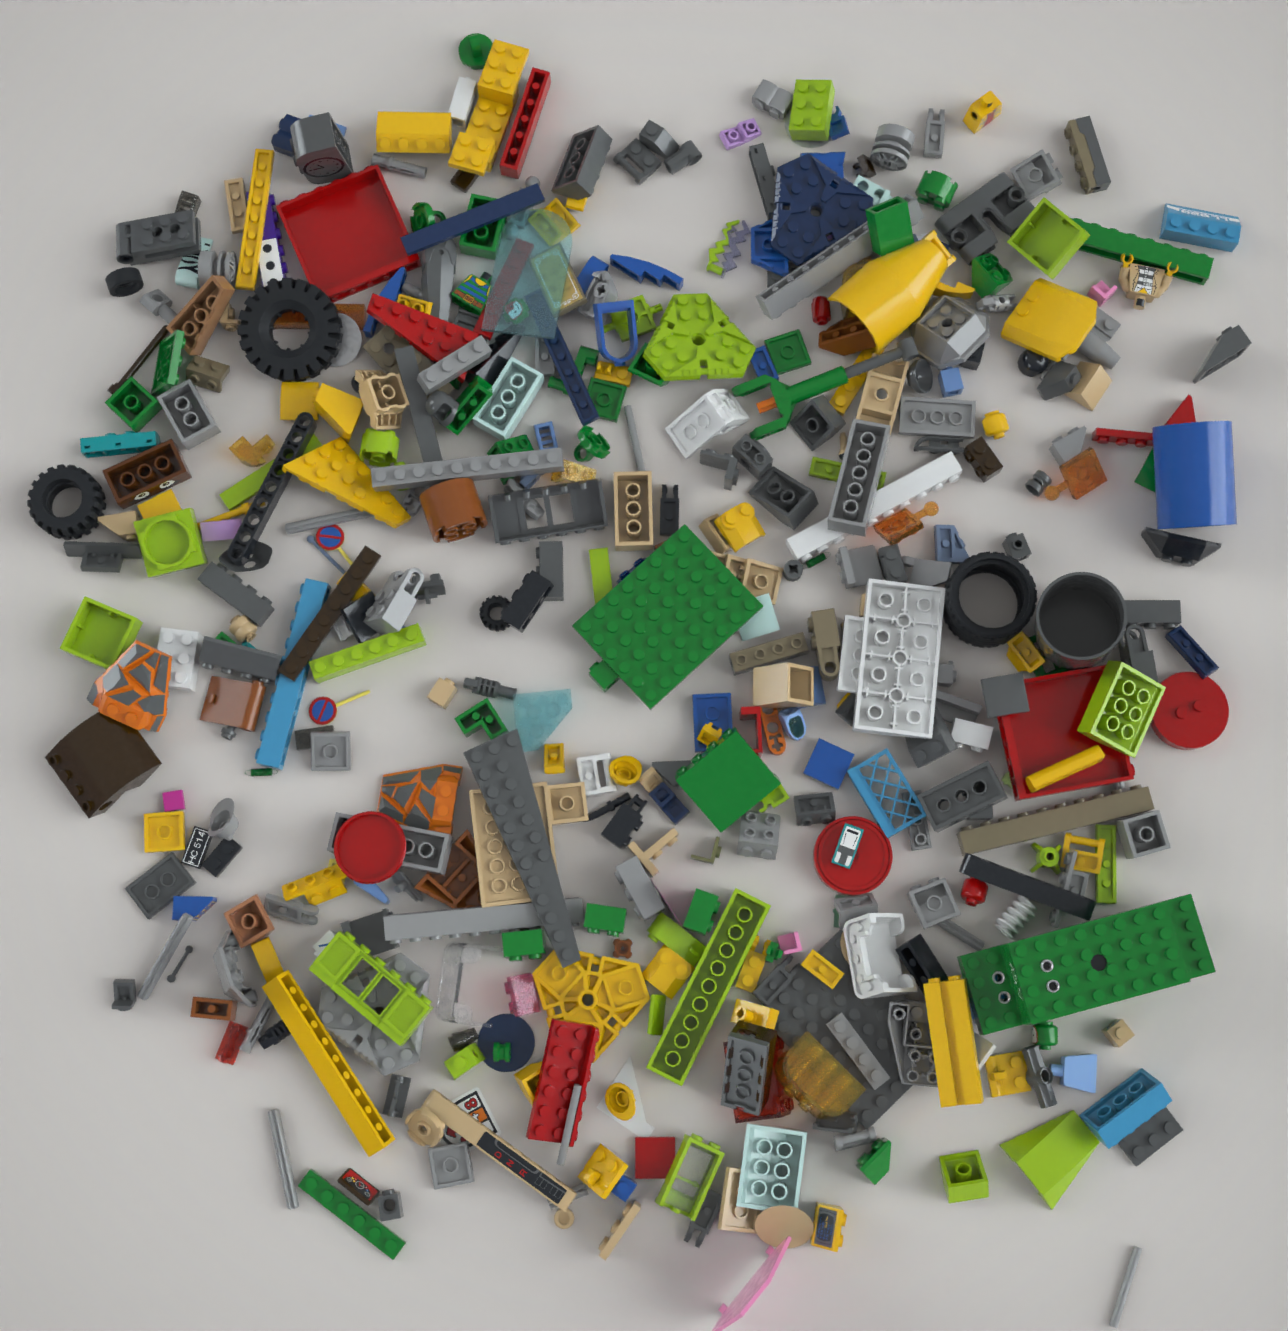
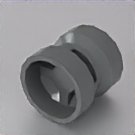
[1025,470,1052,497]

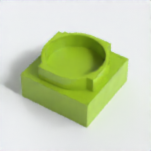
[1007,197,1090,280]
[133,508,208,578]
[60,596,143,670]

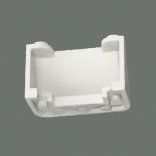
[843,913,917,999]

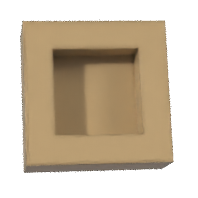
[638,767,664,793]

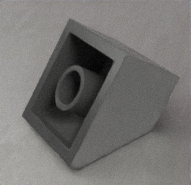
[789,395,846,451]

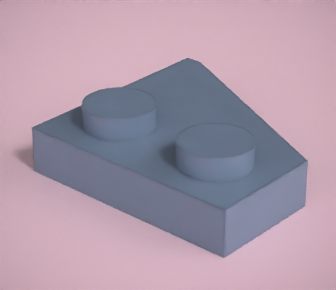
[934,525,969,564]

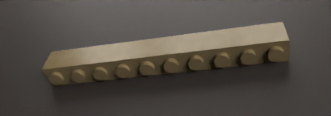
[956,784,1155,856]

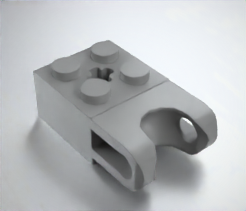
[363,568,424,635]

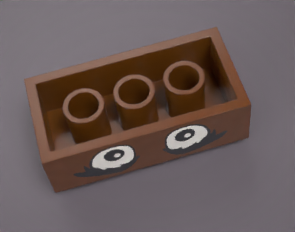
[103,439,192,510]

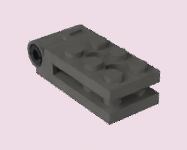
[116,210,201,266]

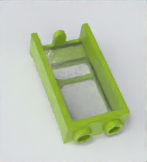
[655,1133,725,1221]

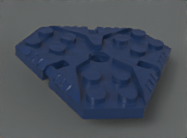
[770,153,873,267]

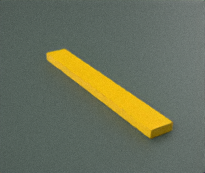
[235,149,275,291]

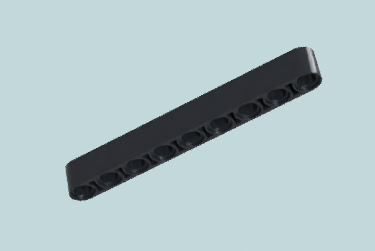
[227,412,317,566]

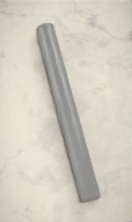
[624,405,645,471]
[557,1084,582,1166]
[1109,1246,1142,1328]

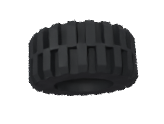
[27,464,106,540]

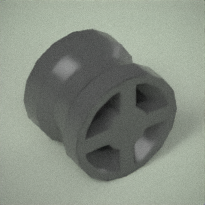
[783,560,803,582]

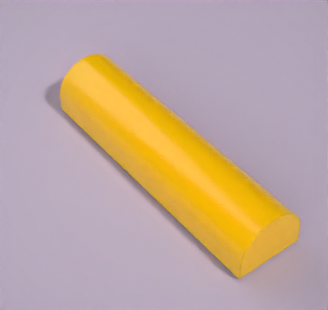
[1026,745,1105,793]

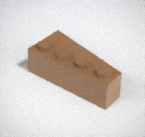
[166,275,235,355]

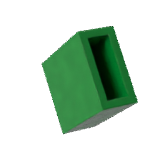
[865,196,914,256]

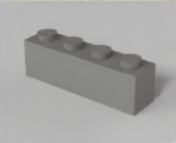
[417,335,492,396]

